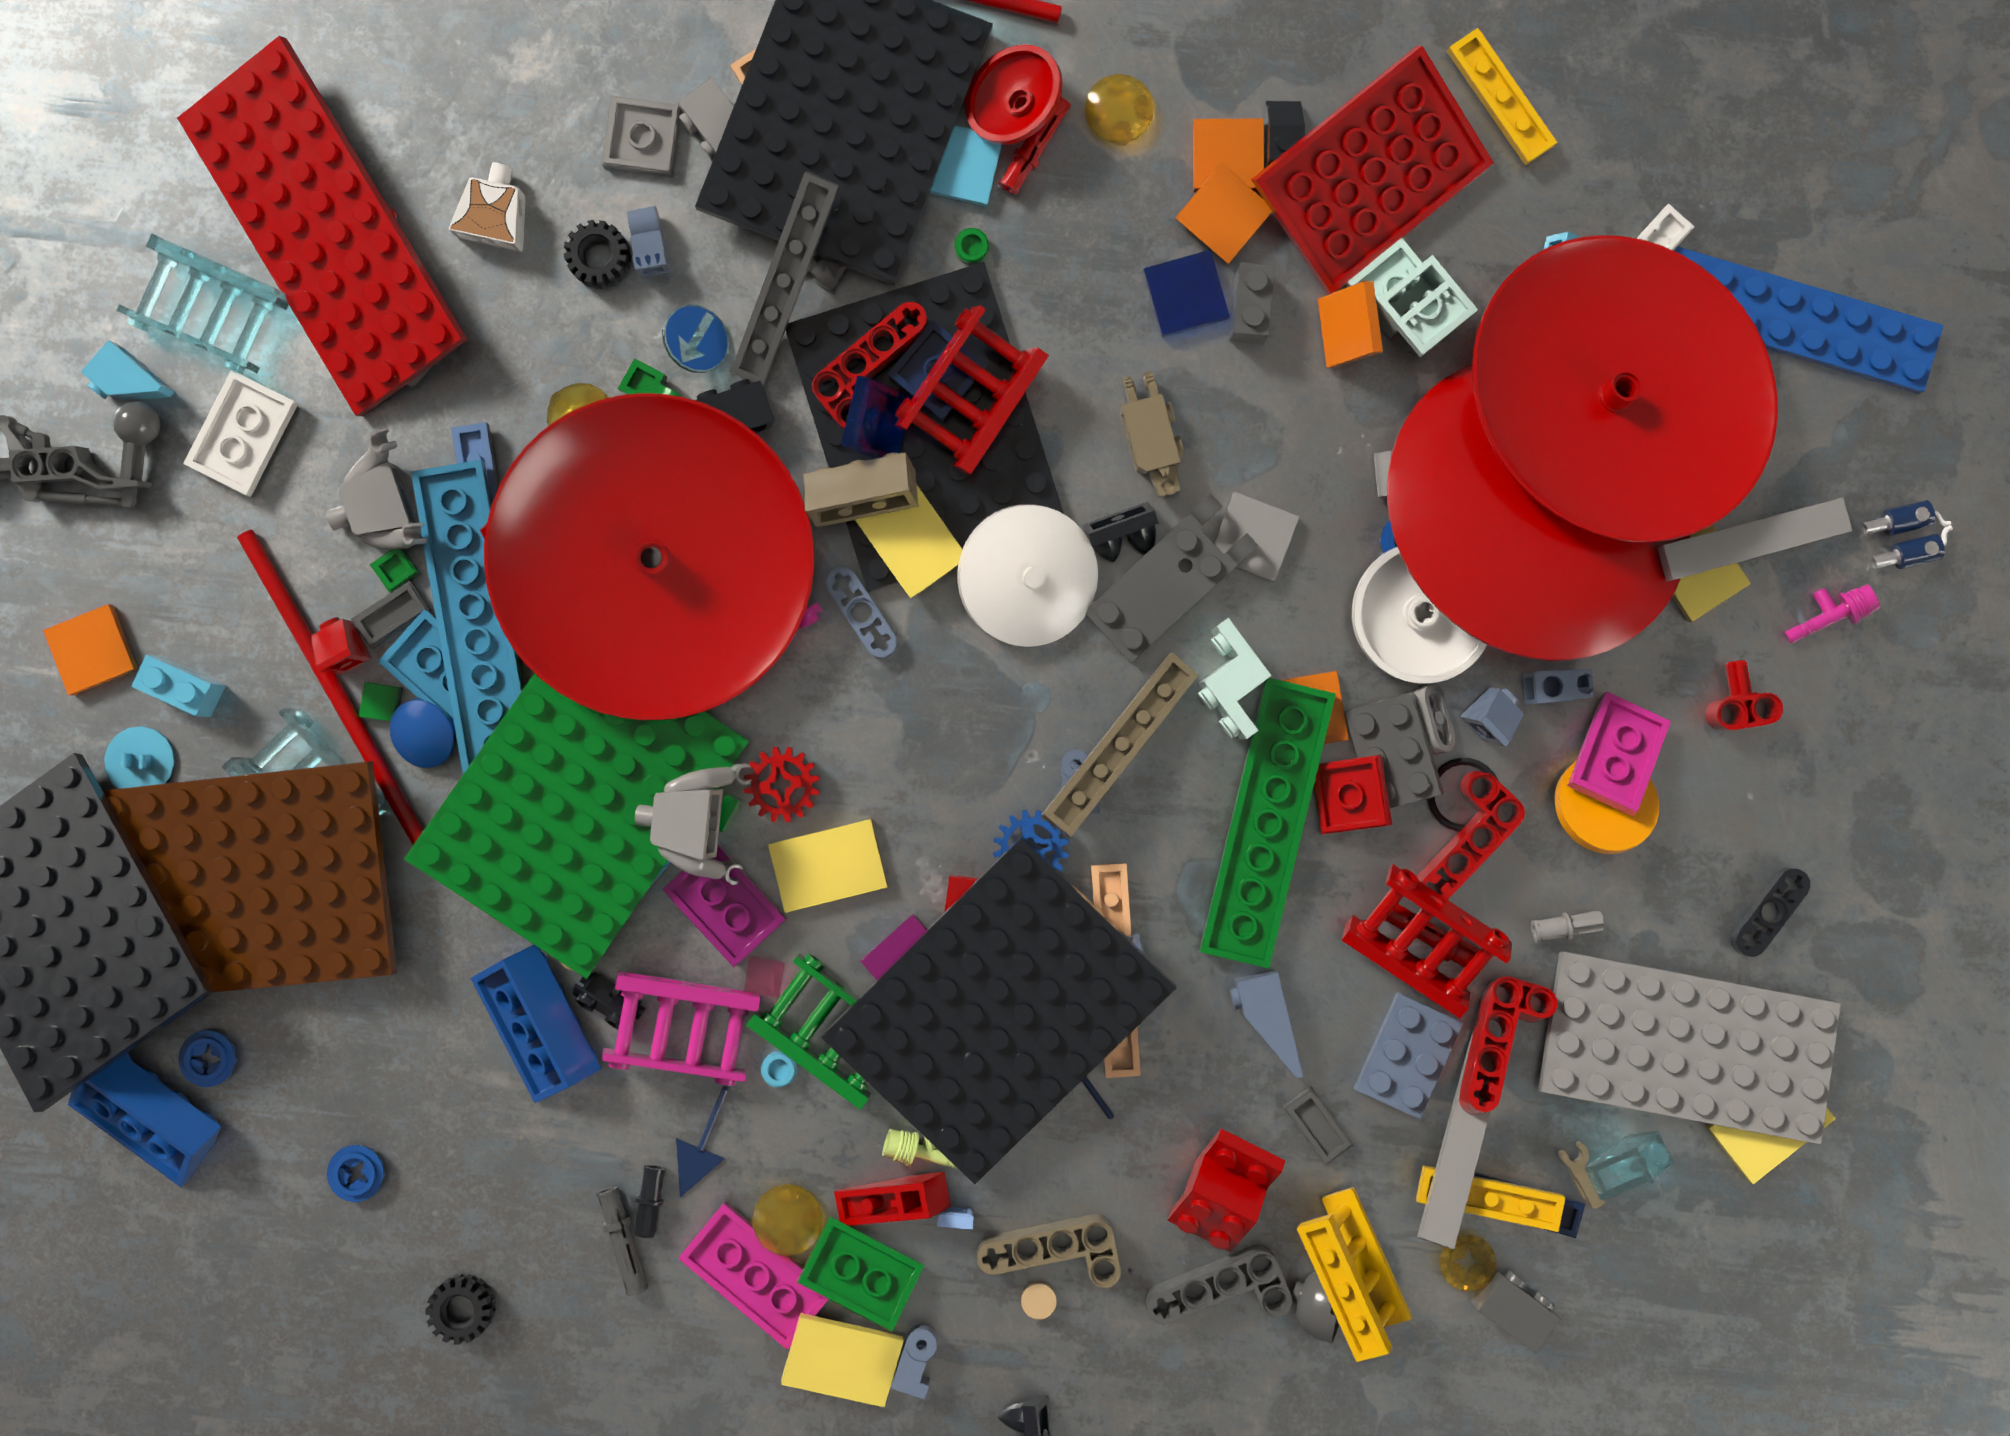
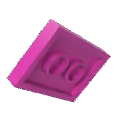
[1567,691,1671,816]

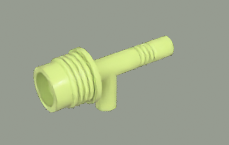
[882,1128,959,1170]

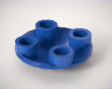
[390,698,456,768]

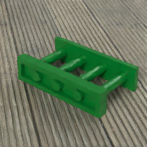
[746,953,871,1110]

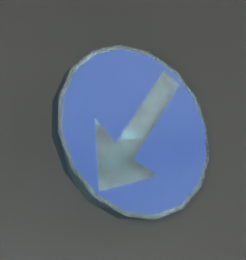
[662,304,729,373]

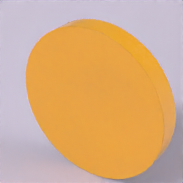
[1555,761,1659,854]

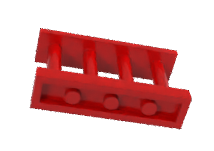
[894,305,1049,474]
[1341,864,1512,1019]

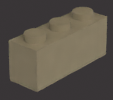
[803,452,919,527]

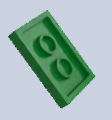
[796,1217,924,1332]

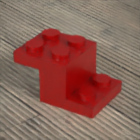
[1167,1128,1286,1252]

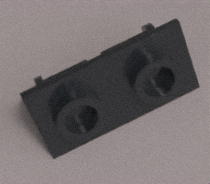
[572,971,646,1030]

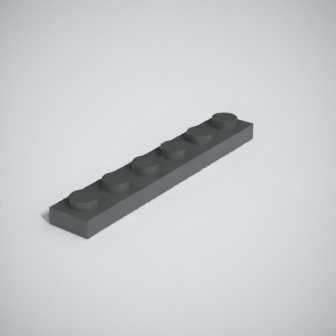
[730,171,840,385]

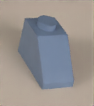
[1460,687,1524,747]

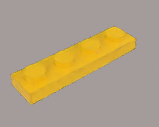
[1446,28,1558,166]
[1416,1165,1565,1232]

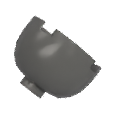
[1292,1271,1340,1343]

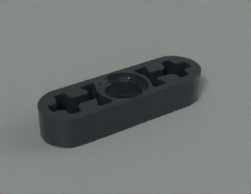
[1730,868,1810,957]

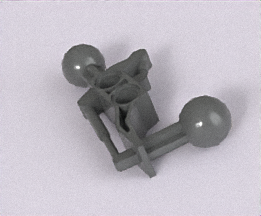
[0,401,161,508]

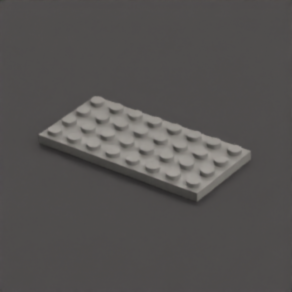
[1538,952,1841,1144]

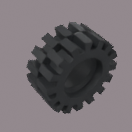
[563,220,632,289]
[425,1274,496,1345]

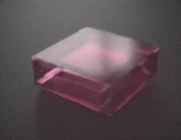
[743,956,785,998]

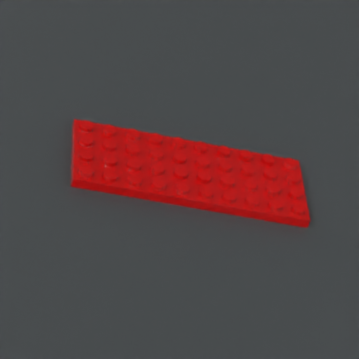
[177,36,468,416]

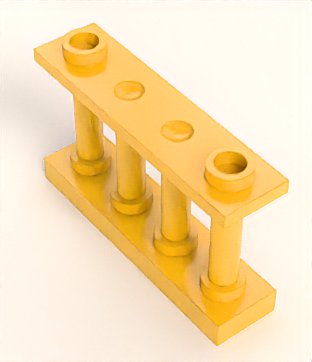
[1297,1187,1412,1362]

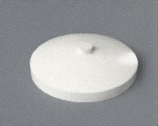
[957,505,1098,647]
[1352,547,1487,683]

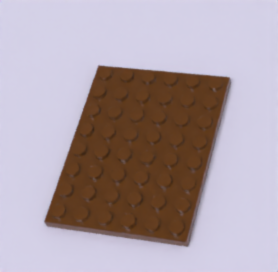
[103,761,397,993]

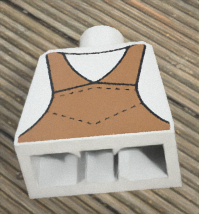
[449,163,526,252]

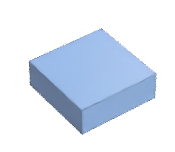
[937,1206,974,1230]

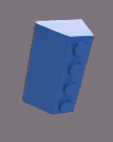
[471,945,601,1103]
[68,1053,221,1188]

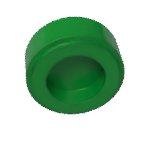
[954,228,989,265]

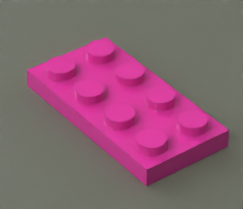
[678,1201,828,1350]

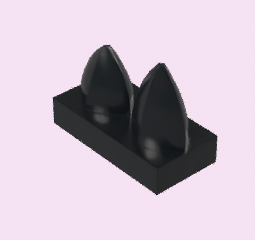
[1082,502,1159,562]
[997,1395,1052,1436]

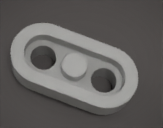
[1414,683,1455,755]

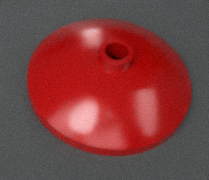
[965,44,1063,145]

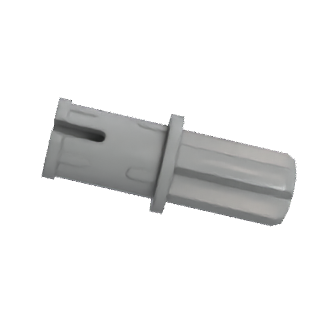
[1531,911,1605,943]

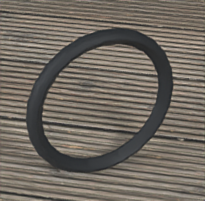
[1428,758,1499,832]

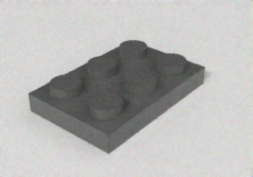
[1344,691,1444,808]

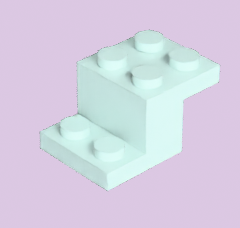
[1346,238,1478,357]
[1198,618,1272,740]

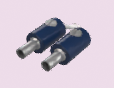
[1862,500,1953,569]

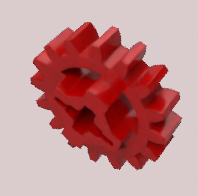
[743,747,821,823]

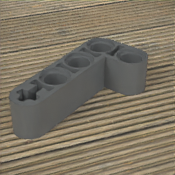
[1145,1244,1292,1325]

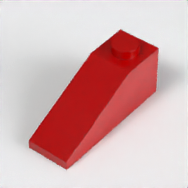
[834,1172,951,1226]

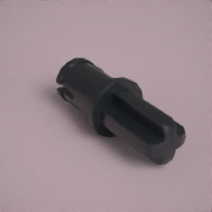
[634,1165,666,1238]

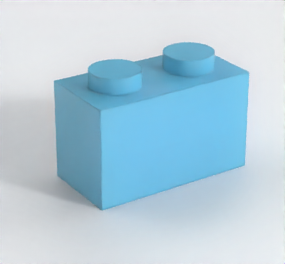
[131,654,226,717]

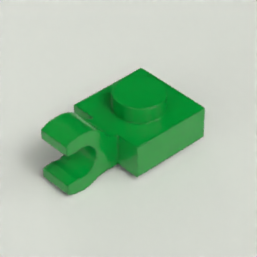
[617,358,682,397]

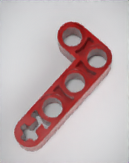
[812,302,928,434]
[1417,770,1525,900]
[1459,976,1558,1115]

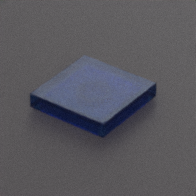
[1143,249,1230,338]
[841,376,912,459]

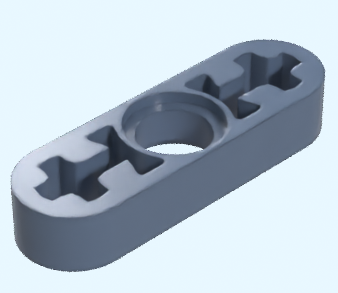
[826,567,897,658]

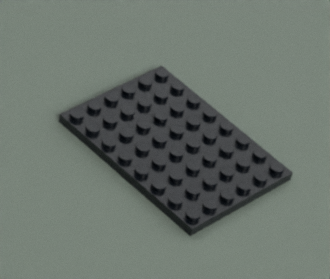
[695,0,993,285]
[786,262,1064,593]
[0,753,214,1113]
[821,835,1177,1184]

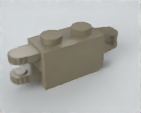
[1119,371,1184,498]

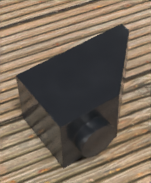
[1264,101,1305,169]

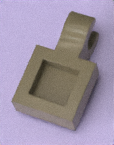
[1559,1141,1606,1210]

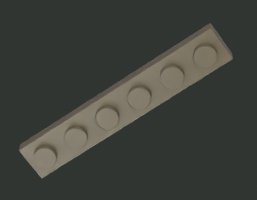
[1041,652,1199,838]

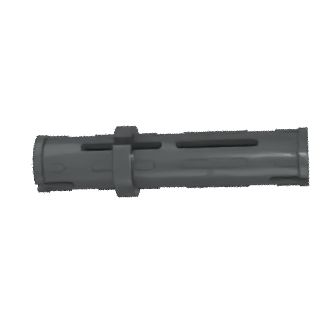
[596,1186,649,1296]

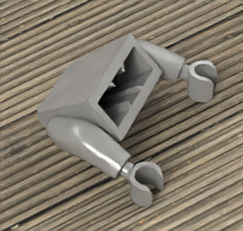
[326,428,427,549]
[635,763,752,885]

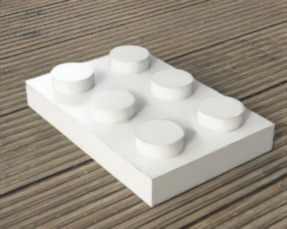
[183,370,298,497]

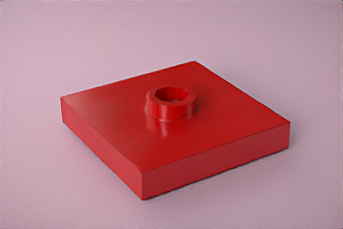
[1314,754,1393,834]

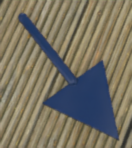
[676,1086,728,1197]

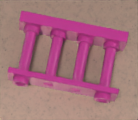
[602,971,760,1086]

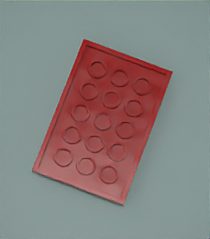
[1251,46,1494,294]

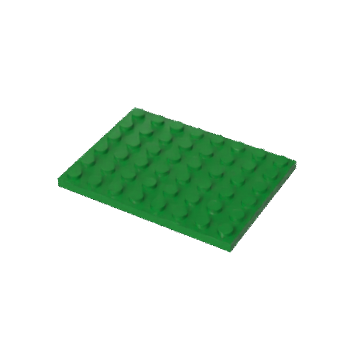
[404,673,749,979]

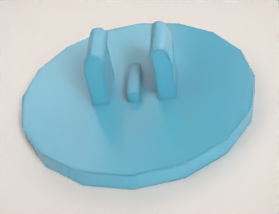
[104,726,176,789]

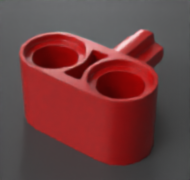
[1705,660,1783,731]

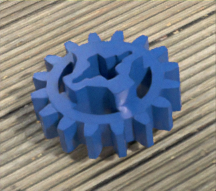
[993,810,1069,871]

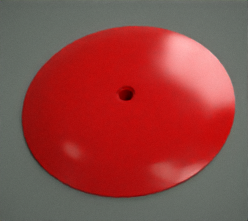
[1472,235,1778,542]
[1387,364,1691,661]
[484,393,814,720]

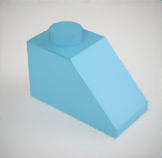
[81,340,175,401]

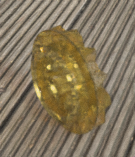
[1438,1233,1496,1292]

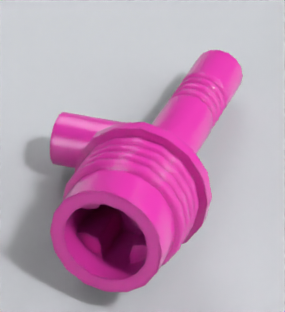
[1784,584,1880,644]

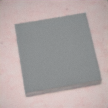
[602,95,682,177]
[1214,491,1300,583]

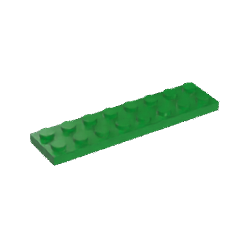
[1199,678,1336,969]

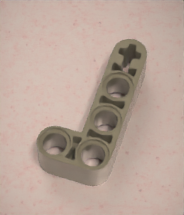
[977,1214,1121,1288]

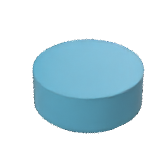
[761,1050,797,1087]

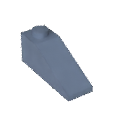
[1229,969,1304,1078]

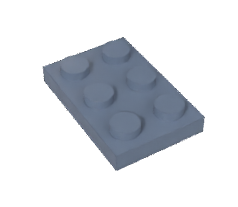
[1354,992,1463,1119]

